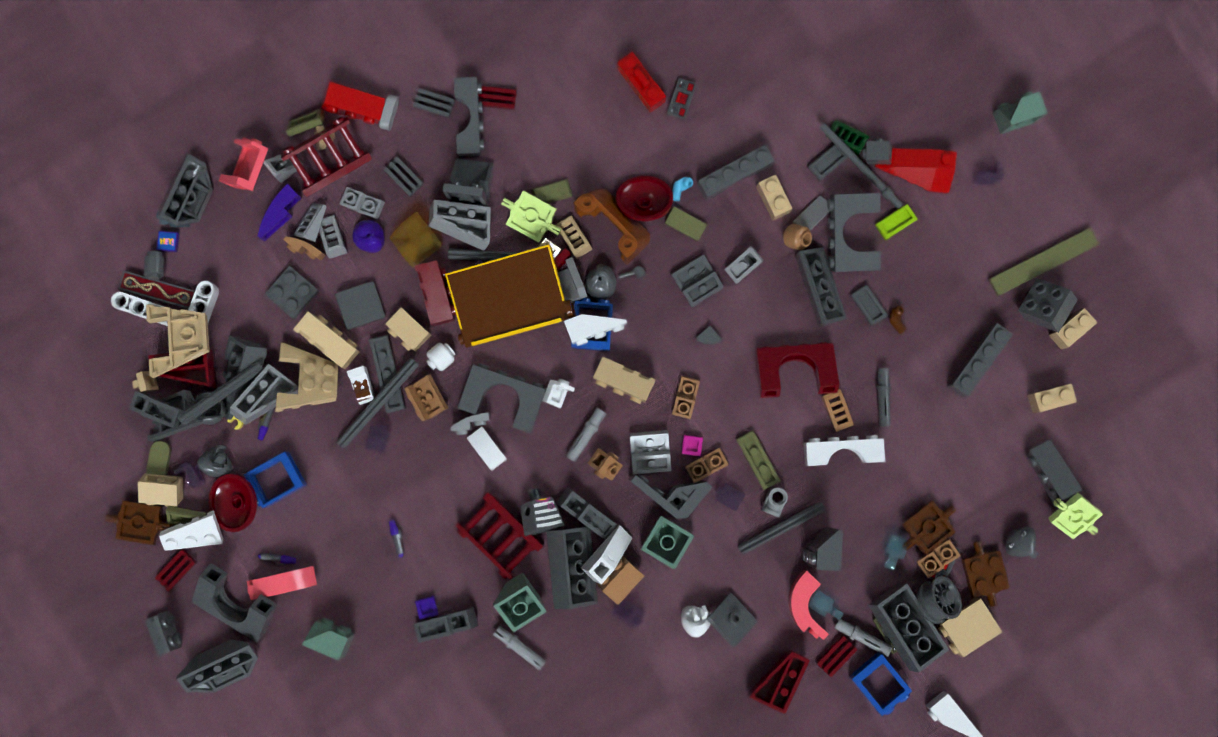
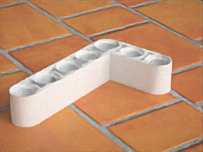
[111,281,219,326]

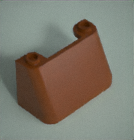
[573,188,650,265]

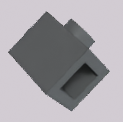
[863,138,892,165]

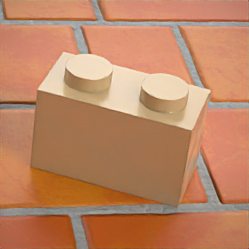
[756,175,792,221]
[386,308,431,352]
[1049,308,1097,349]
[1027,383,1077,413]
[138,473,183,507]

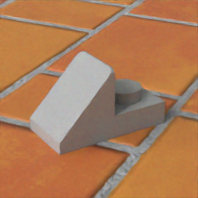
[724,246,764,284]

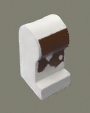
[347,366,375,405]

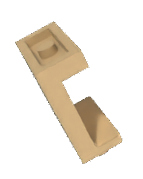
[938,597,1002,657]

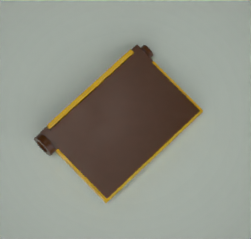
[445,244,576,348]

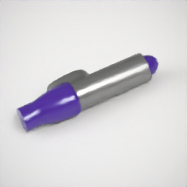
[257,408,274,441]
[389,520,404,558]
[258,553,296,565]

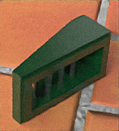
[826,120,870,155]

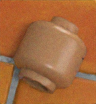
[783,224,812,250]

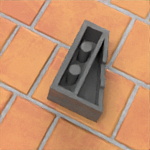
[1027,440,1082,510]

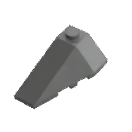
[223,335,267,420]

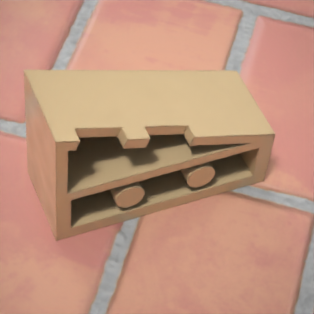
[293,312,360,369]
[593,357,656,404]

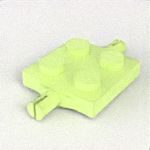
[501,191,562,243]
[1048,492,1103,540]

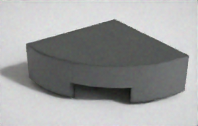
[696,326,722,345]

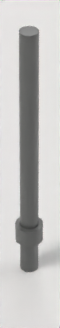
[819,122,903,209]

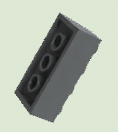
[546,527,598,609]
[802,527,843,571]

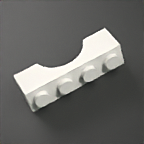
[804,435,885,466]

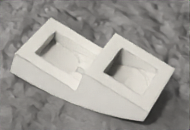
[467,427,507,471]

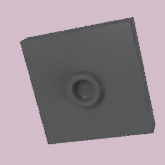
[706,593,758,648]

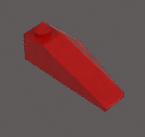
[875,148,957,194]

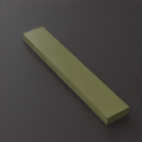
[989,228,1099,296]

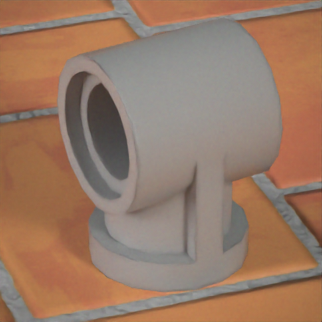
[761,487,788,518]

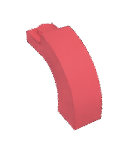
[247,566,317,600]
[789,570,829,640]

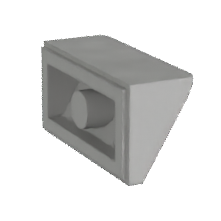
[793,196,830,231]

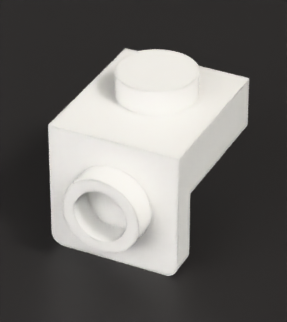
[542,378,575,408]

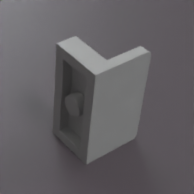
[558,257,587,302]

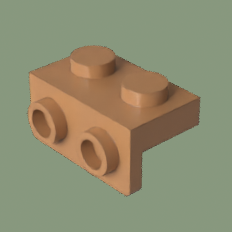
[404,375,448,421]

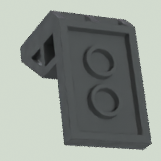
[443,158,494,207]
[628,474,712,519]

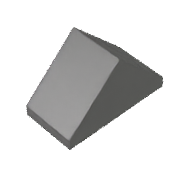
[263,154,304,183]

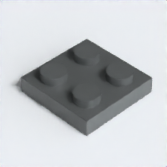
[264,266,319,320]

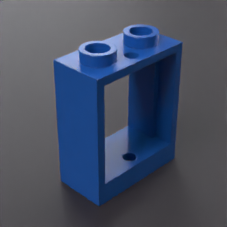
[571,298,613,351]
[244,452,307,508]
[849,652,912,716]

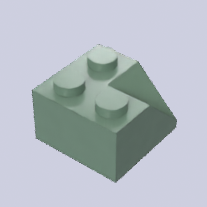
[993,91,1048,135]
[640,516,694,570]
[493,573,547,632]
[302,618,355,661]

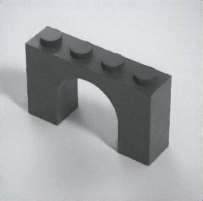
[827,193,881,272]
[458,363,546,434]
[192,563,278,643]

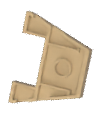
[146,304,210,378]
[275,343,338,412]

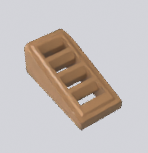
[821,389,854,432]

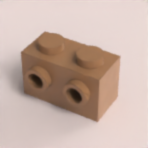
[597,556,644,605]

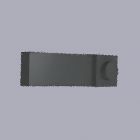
[129,391,184,428]
[556,487,617,540]
[414,607,479,643]

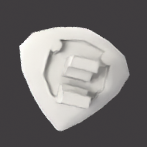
[681,605,711,638]

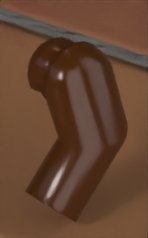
[889,305,907,335]

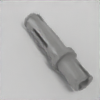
[565,407,607,462]
[834,618,892,657]
[493,625,546,671]

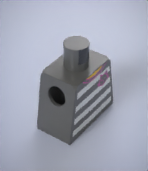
[521,488,565,536]

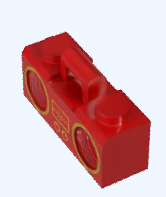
[617,51,666,113]

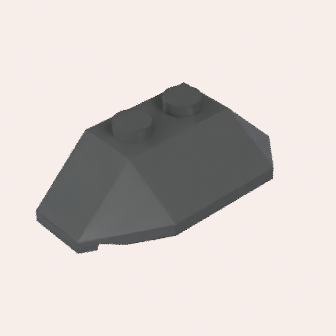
[158,154,213,226]
[176,639,258,693]

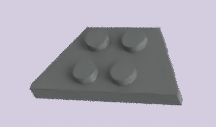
[147,390,203,442]

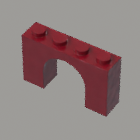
[755,342,840,398]

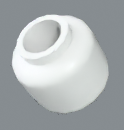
[426,343,455,371]

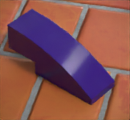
[257,184,302,242]

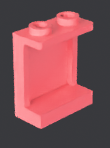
[219,137,268,191]

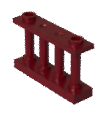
[281,116,372,197]
[455,492,544,580]

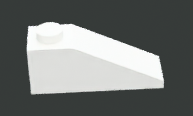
[926,691,983,737]

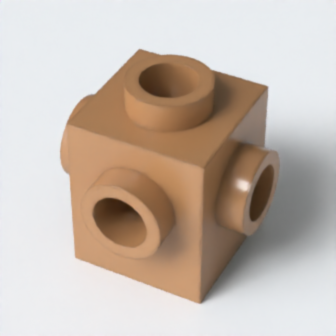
[587,448,623,481]

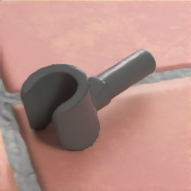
[618,266,646,279]

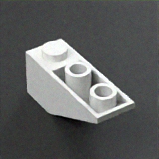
[564,314,627,346]
[581,525,632,584]

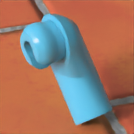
[672,177,693,201]

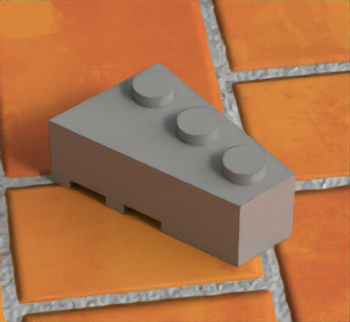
[429,200,491,251]
[230,364,298,425]

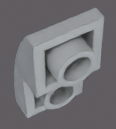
[340,187,385,220]
[451,413,491,435]

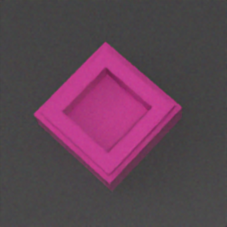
[681,435,703,456]

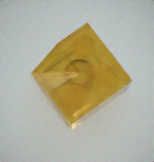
[390,212,443,268]

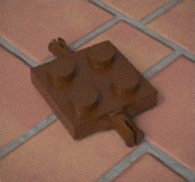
[105,500,172,545]
[902,501,956,555]
[961,541,1010,607]

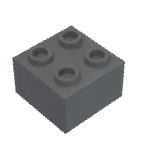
[1018,278,1078,333]

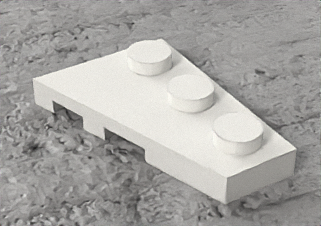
[159,510,223,551]

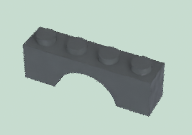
[454,77,485,157]
[697,145,775,201]
[947,323,1013,398]

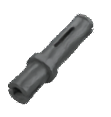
[876,368,892,426]

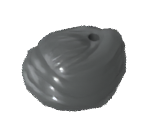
[585,264,616,300]
[195,391,226,425]

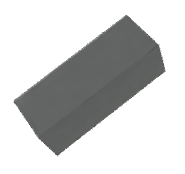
[795,247,847,328]

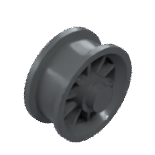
[917,576,962,624]

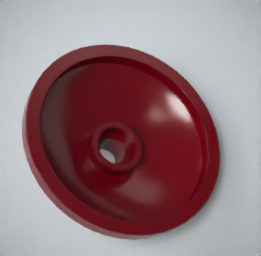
[616,176,673,221]
[209,474,257,532]

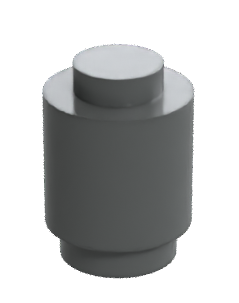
[144,251,164,281]

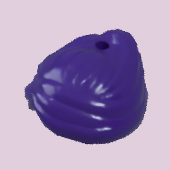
[352,220,385,253]

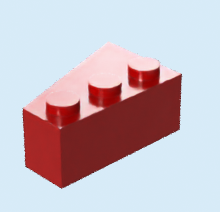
[320,82,385,125]

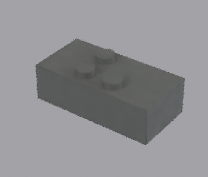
[868,583,949,672]

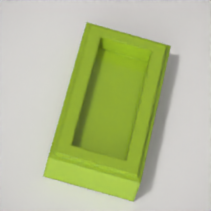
[875,204,918,241]

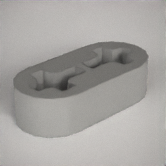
[379,94,399,131]

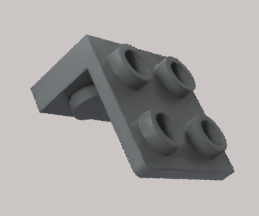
[145,611,182,657]

